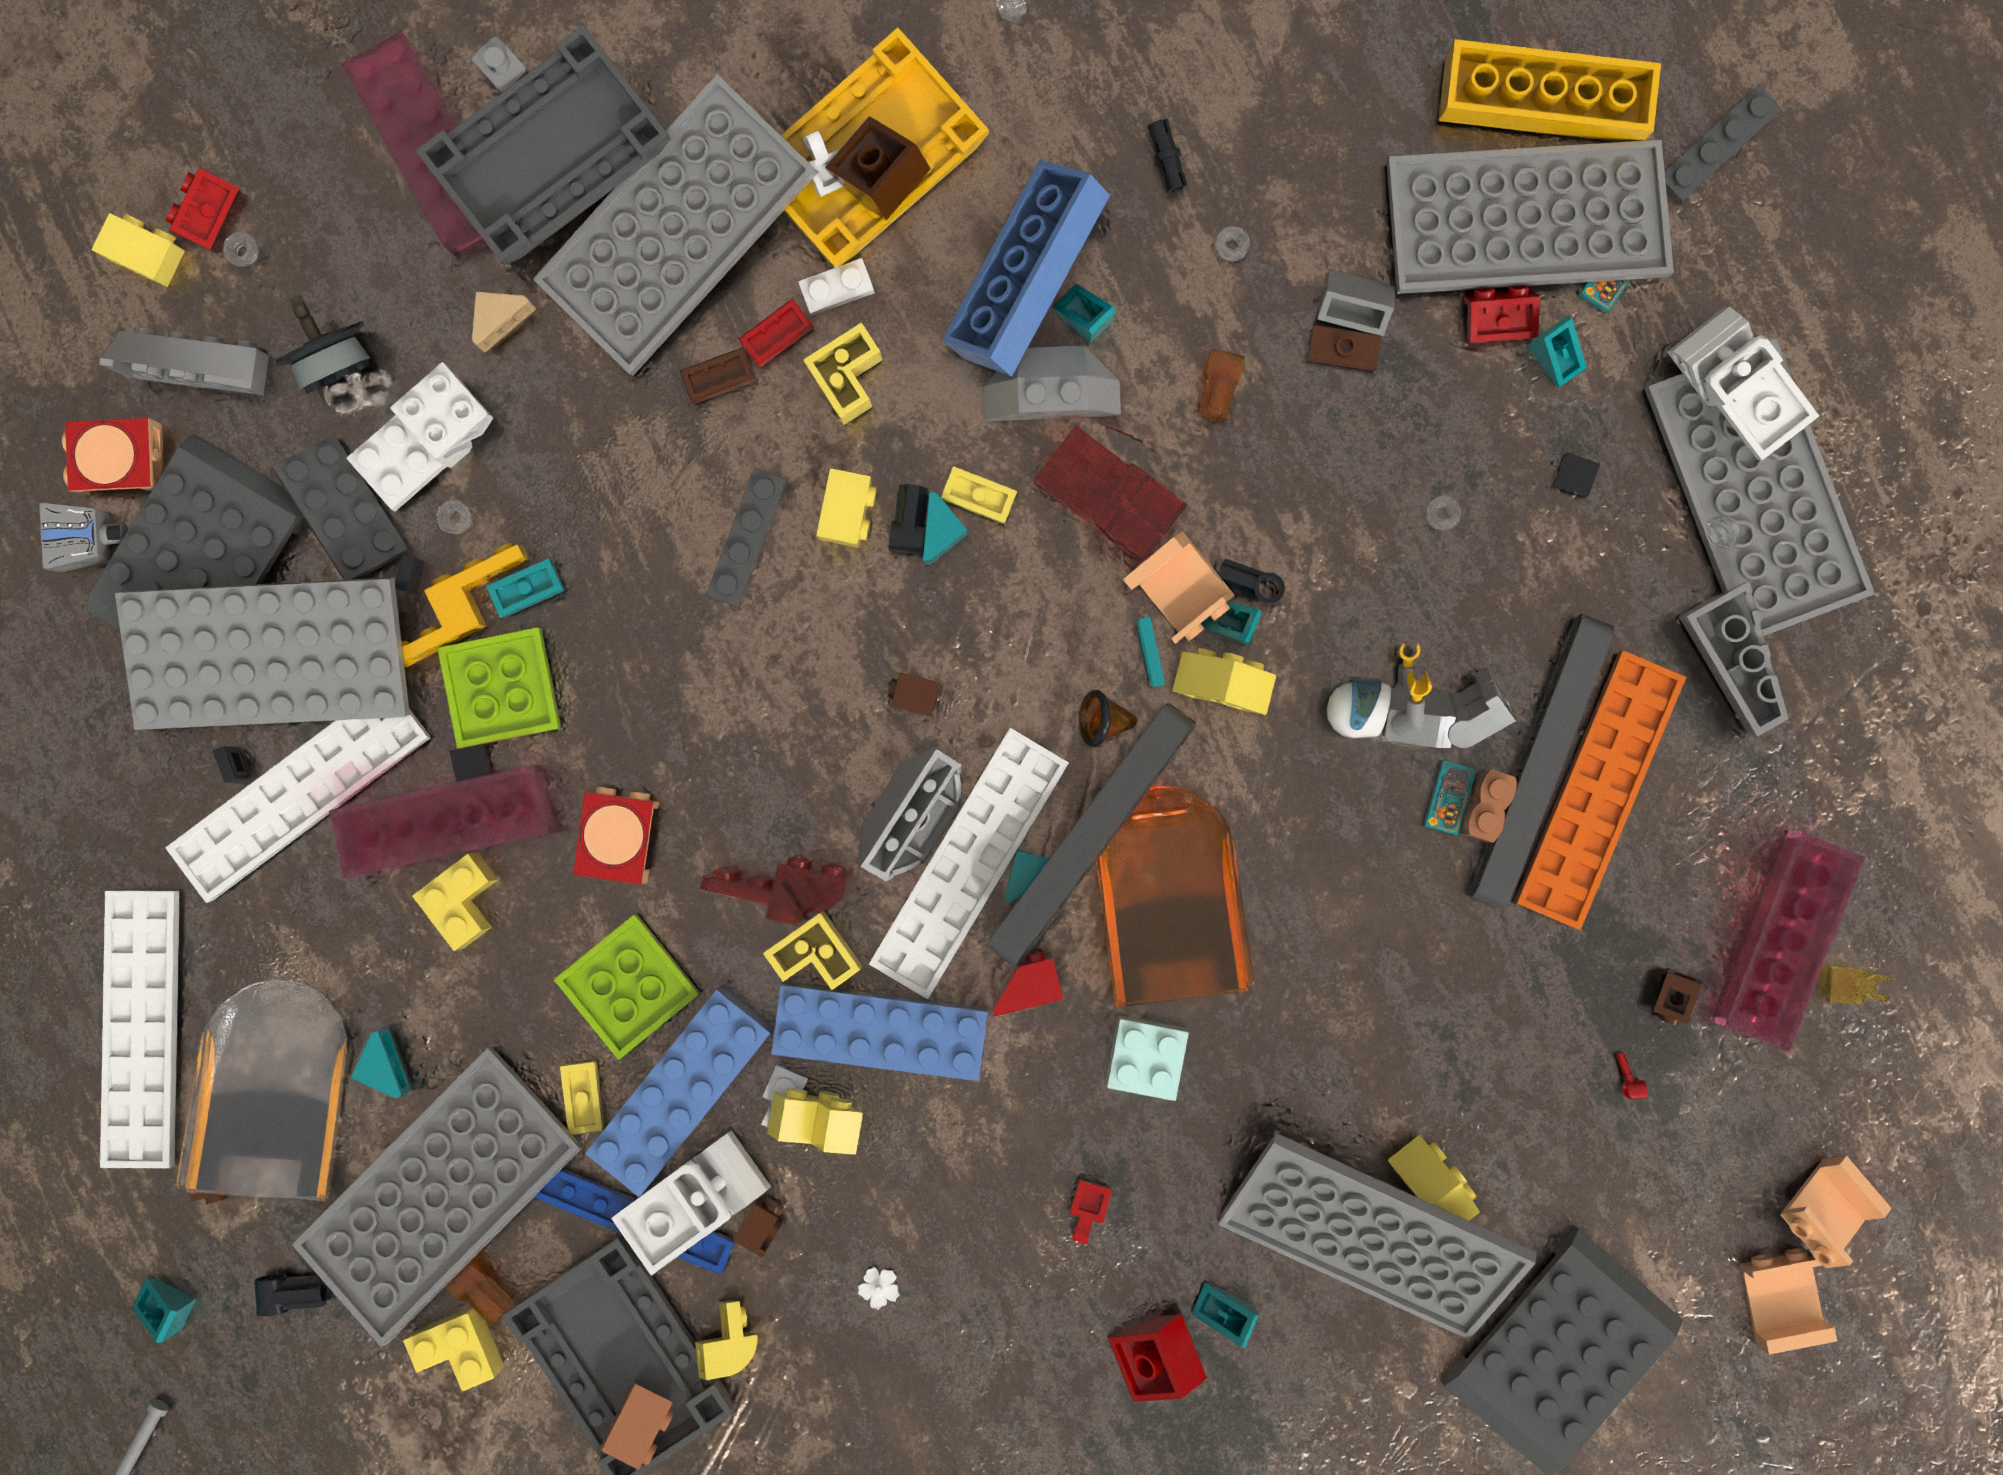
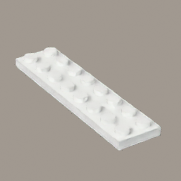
[165,708,431,903]
[869,728,1069,999]
[100,890,179,1168]

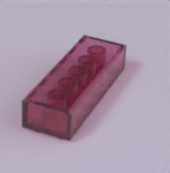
[341,31,482,254]
[329,765,557,878]
[1710,830,1865,1052]

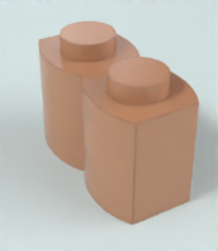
[1460,769,1517,843]

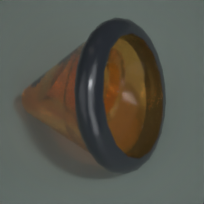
[1079,690,1138,747]

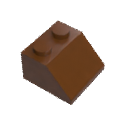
[825,116,931,221]

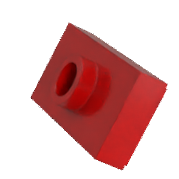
[738,298,814,368]

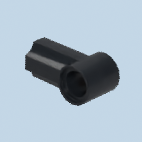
[889,484,929,555]
[1219,558,1285,607]
[254,1274,329,1316]

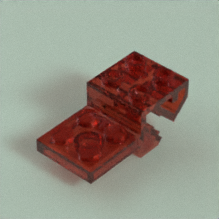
[1034,425,1187,562]
[700,856,852,925]

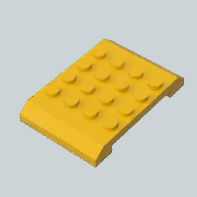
[781,27,989,268]

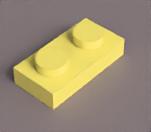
[941,466,1017,524]
[560,1060,605,1135]

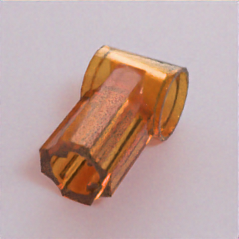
[1198,348,1245,421]
[445,1256,515,1326]

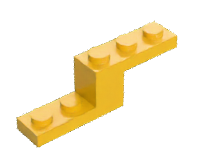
[402,543,531,668]

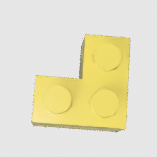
[803,322,883,425]
[1172,648,1276,715]
[412,852,499,951]
[763,910,863,990]
[767,1088,863,1155]
[1387,1135,1480,1221]
[403,1303,504,1392]

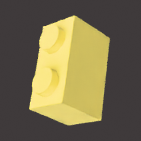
[92,213,185,288]
[816,468,877,548]

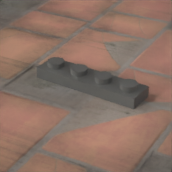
[1665,85,1782,205]
[706,467,788,608]

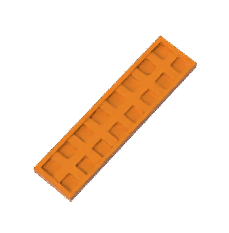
[1514,650,1686,930]

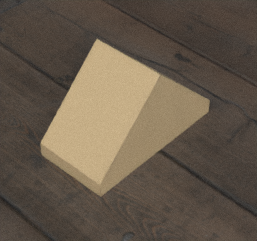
[472,292,536,352]

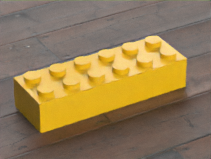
[1438,39,1661,142]

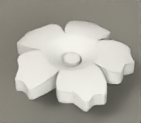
[858,1266,900,1310]

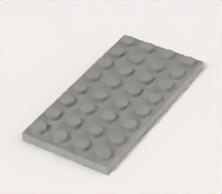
[533,74,818,375]
[1386,140,1674,294]
[1645,338,1875,636]
[115,577,410,730]
[292,1048,583,1347]
[1218,1133,1537,1340]

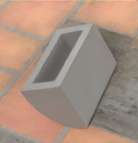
[1317,269,1396,337]

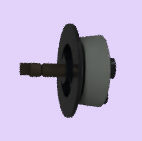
[272,294,370,394]

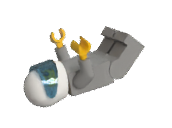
[1327,642,1516,748]

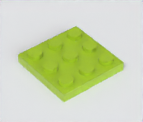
[437,627,561,749]
[554,913,701,1060]

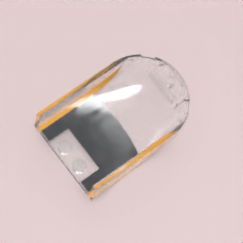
[176,980,348,1202]

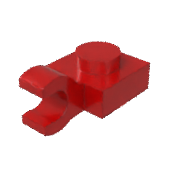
[1069,1179,1113,1244]

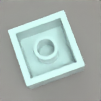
[1105,1015,1189,1101]

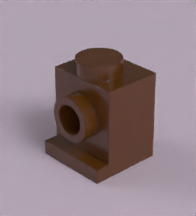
[1654,968,1703,1026]
[733,1197,783,1258]

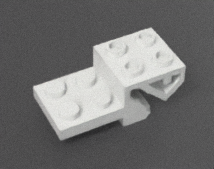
[1667,307,1819,460]
[346,362,493,511]
[611,1130,771,1276]

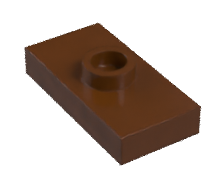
[1307,325,1381,371]
[679,347,756,405]

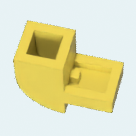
[695,1300,757,1380]

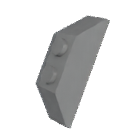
[984,345,1121,421]
[858,747,961,881]

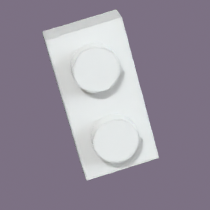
[798,258,875,316]

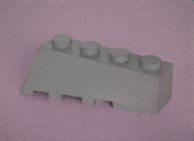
[99,327,269,395]
[1679,581,1789,736]

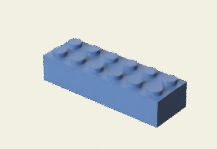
[942,160,1110,377]
[771,981,988,1081]
[585,986,775,1197]

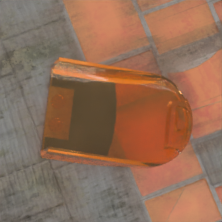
[1096,786,1255,1008]

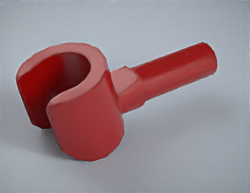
[1616,1052,1648,1099]

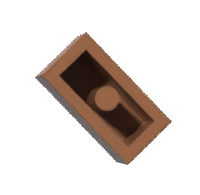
[599,1383,674,1470]

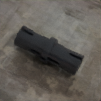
[1147,119,1188,193]

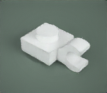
[802,131,843,198]
[761,1064,809,1127]

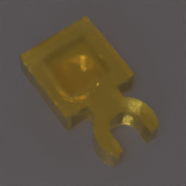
[1825,966,1891,1004]

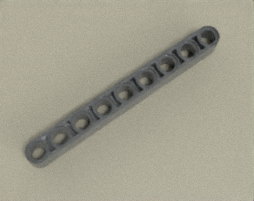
[1470,613,1614,910]
[987,703,1197,968]

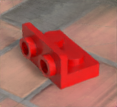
[165,168,239,250]
[1464,286,1540,343]

